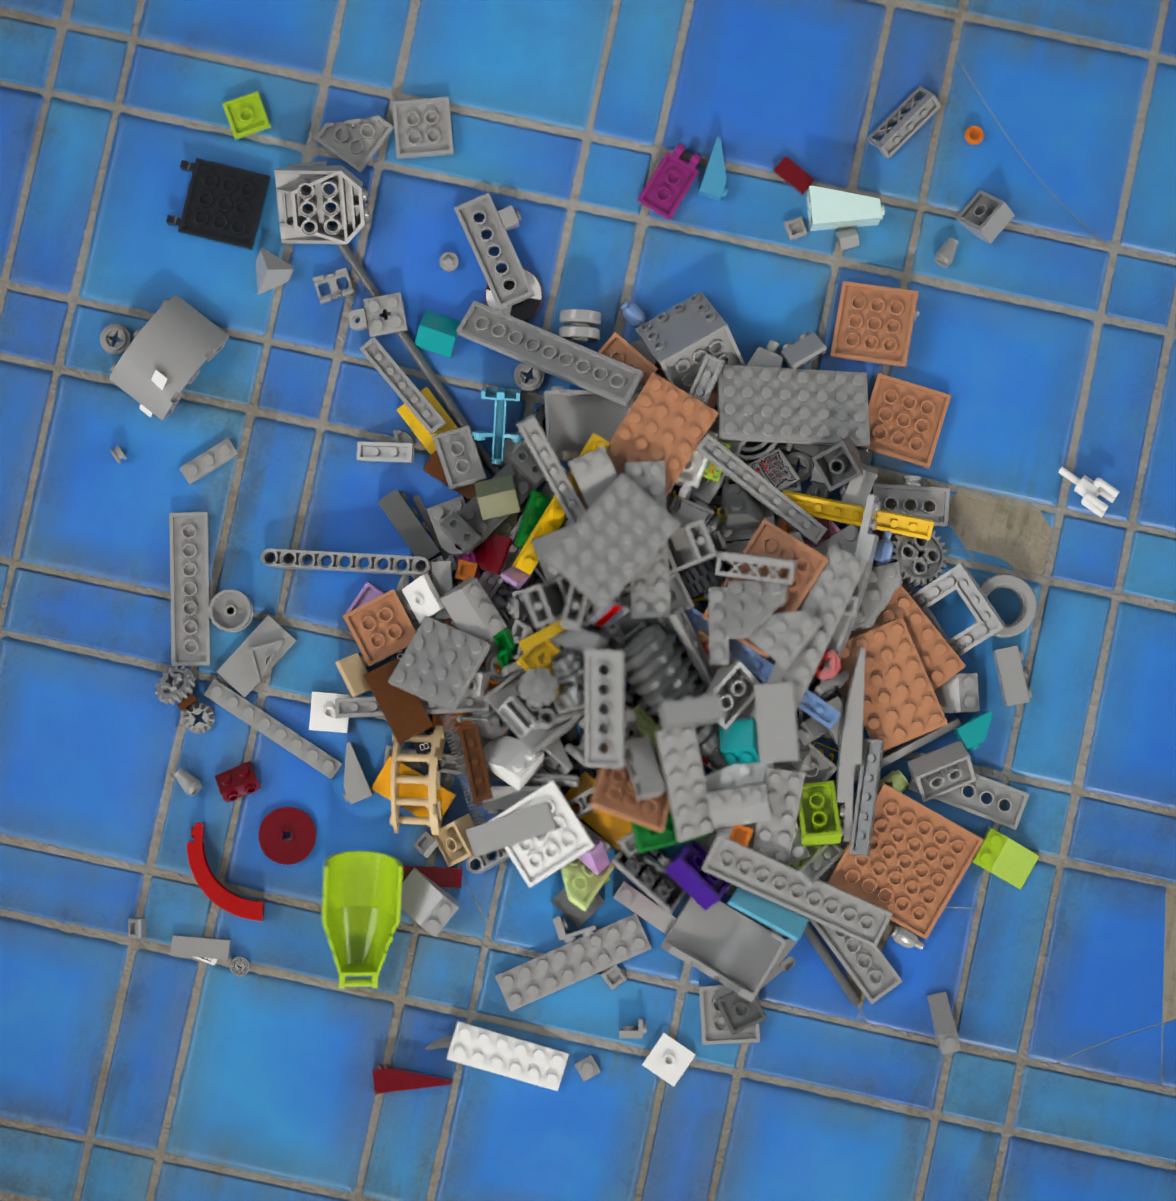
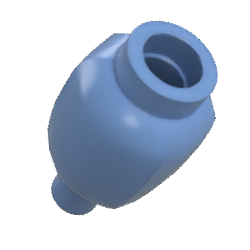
[620,300,645,326]
[874,531,893,566]

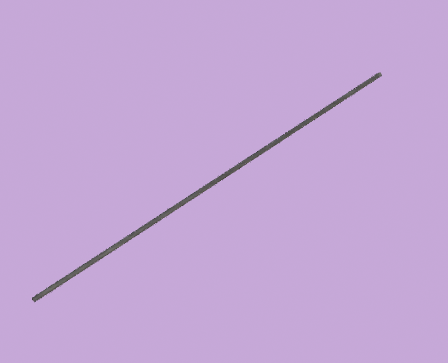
[337,244,861,1006]

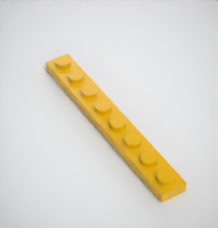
[512,433,611,575]
[782,489,934,540]

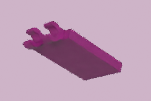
[637,143,702,221]

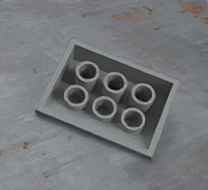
[611,849,686,914]

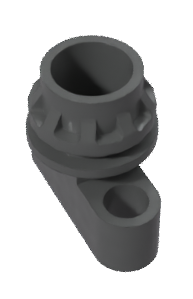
[551,647,607,710]

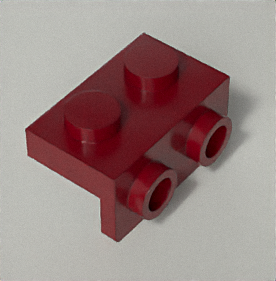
[215,761,262,803]

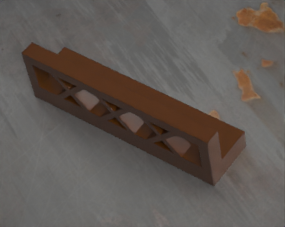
[458,723,494,805]

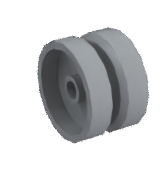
[559,309,601,343]
[209,589,254,633]

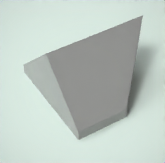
[256,248,294,295]

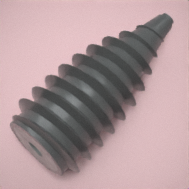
[622,624,728,770]

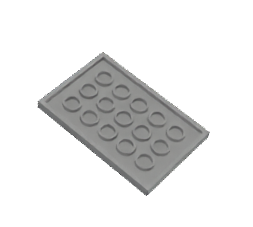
[544,473,681,611]

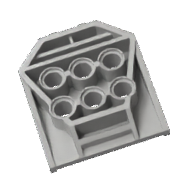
[274,165,369,244]
[484,668,585,755]

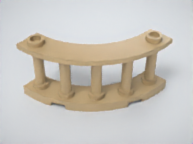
[390,725,446,835]

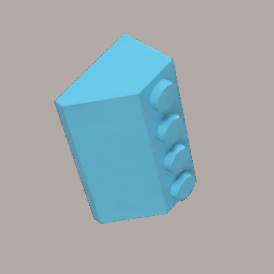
[728,887,810,942]

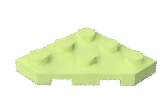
[560,858,615,911]

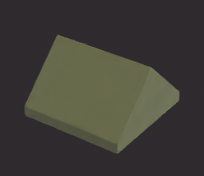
[474,474,520,521]

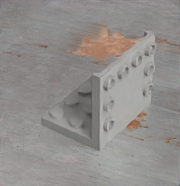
[635,292,746,394]

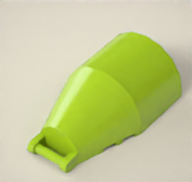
[321,850,403,989]

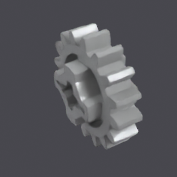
[154,666,195,705]

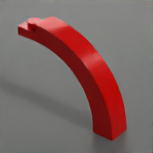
[187,822,265,921]

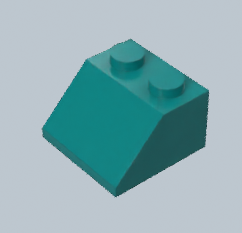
[953,711,993,751]
[719,717,760,765]

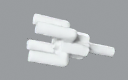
[1058,466,1120,518]

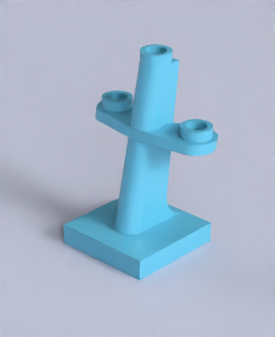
[472,387,524,464]

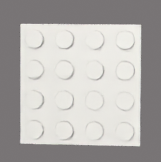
[488,780,595,888]

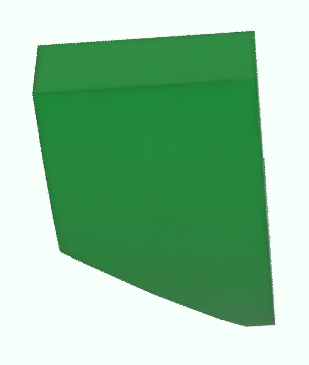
[493,627,515,670]

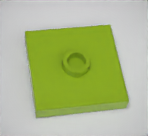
[222,91,271,140]

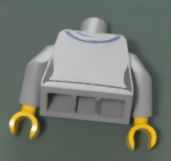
[668,490,725,534]

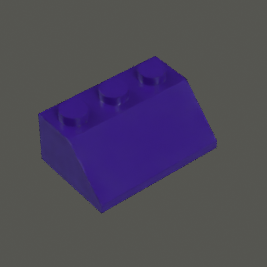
[665,840,731,911]

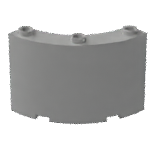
[109,294,229,421]
[544,383,643,462]
[660,896,787,1002]

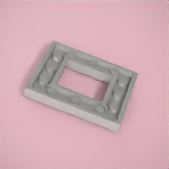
[911,562,1006,656]

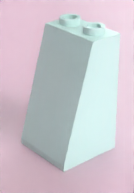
[806,186,885,231]

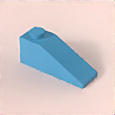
[699,137,729,201]

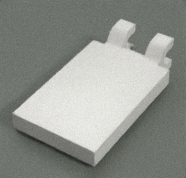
[670,431,718,500]

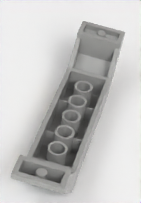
[521,519,717,628]

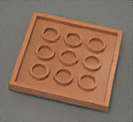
[830,281,919,367]
[863,373,951,469]

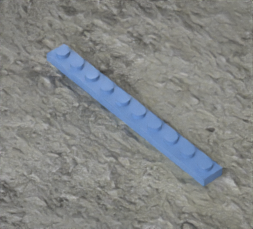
[685,607,842,730]

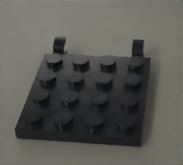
[166,158,271,251]

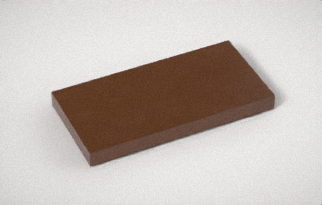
[364,658,433,744]

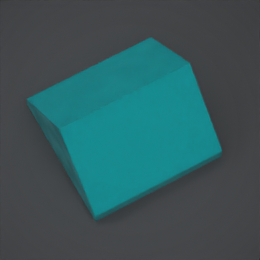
[415,310,461,358]

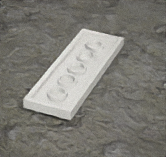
[446,1021,569,1091]

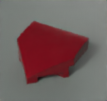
[474,534,513,576]

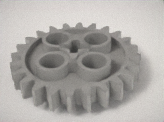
[891,530,948,587]

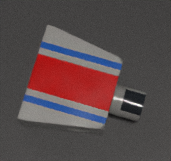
[582,594,630,631]

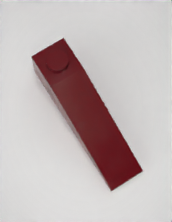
[372,1064,453,1094]

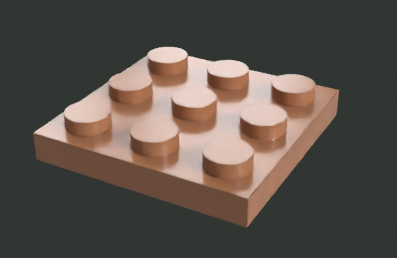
[343,589,416,667]

